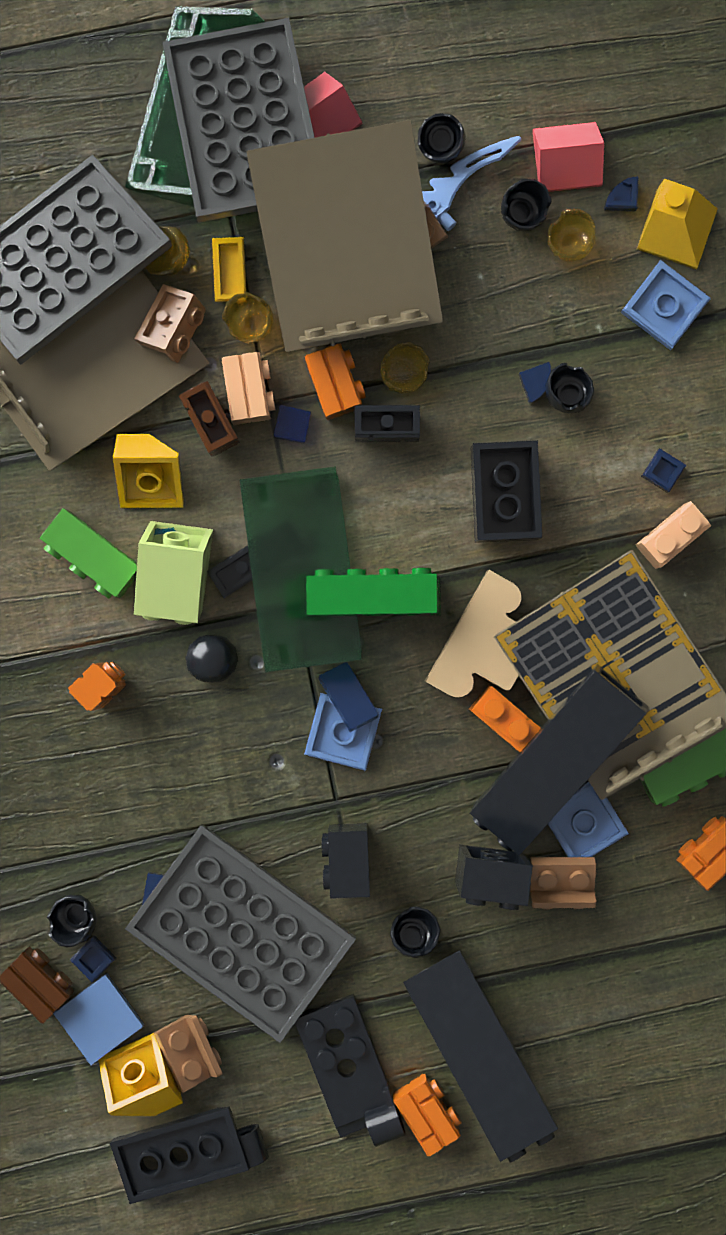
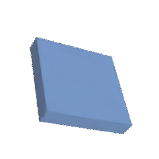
[621,260,711,350]
[304,693,382,771]
[548,782,629,857]
[53,973,144,1065]

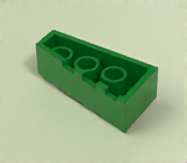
[306,568,441,616]

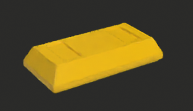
[212,237,247,302]

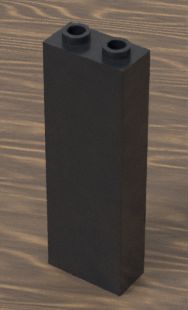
[469,664,648,855]
[403,950,558,1163]

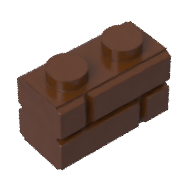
[179,381,240,457]
[0,946,74,1024]

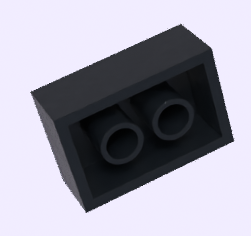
[470,440,542,543]
[455,844,533,910]

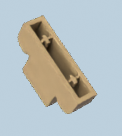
[425,570,521,697]

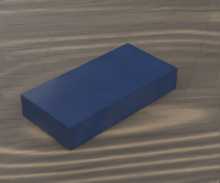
[319,661,379,732]

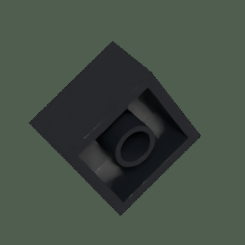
[322,823,370,899]

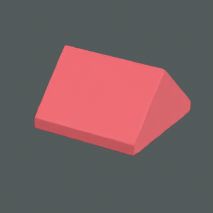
[304,72,362,138]
[533,122,604,192]

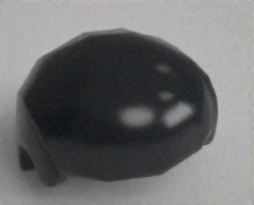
[418,113,466,163]
[501,179,552,231]
[545,363,594,413]
[185,635,238,683]
[47,894,97,947]
[390,906,441,958]

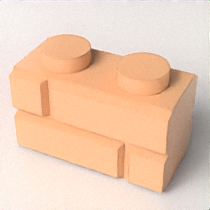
[222,352,276,425]
[635,501,711,569]

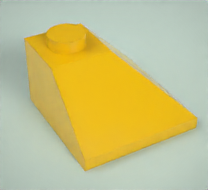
[637,179,718,269]
[113,434,184,508]
[98,1033,183,1116]

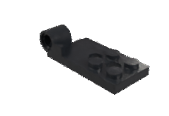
[295,994,406,1147]
[110,1106,269,1204]

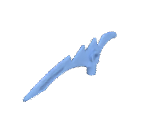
[422,136,521,231]

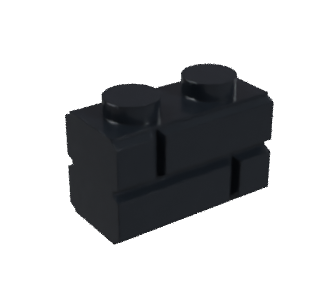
[355,405,420,442]

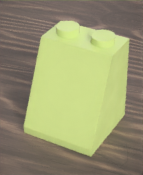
[134,521,213,625]

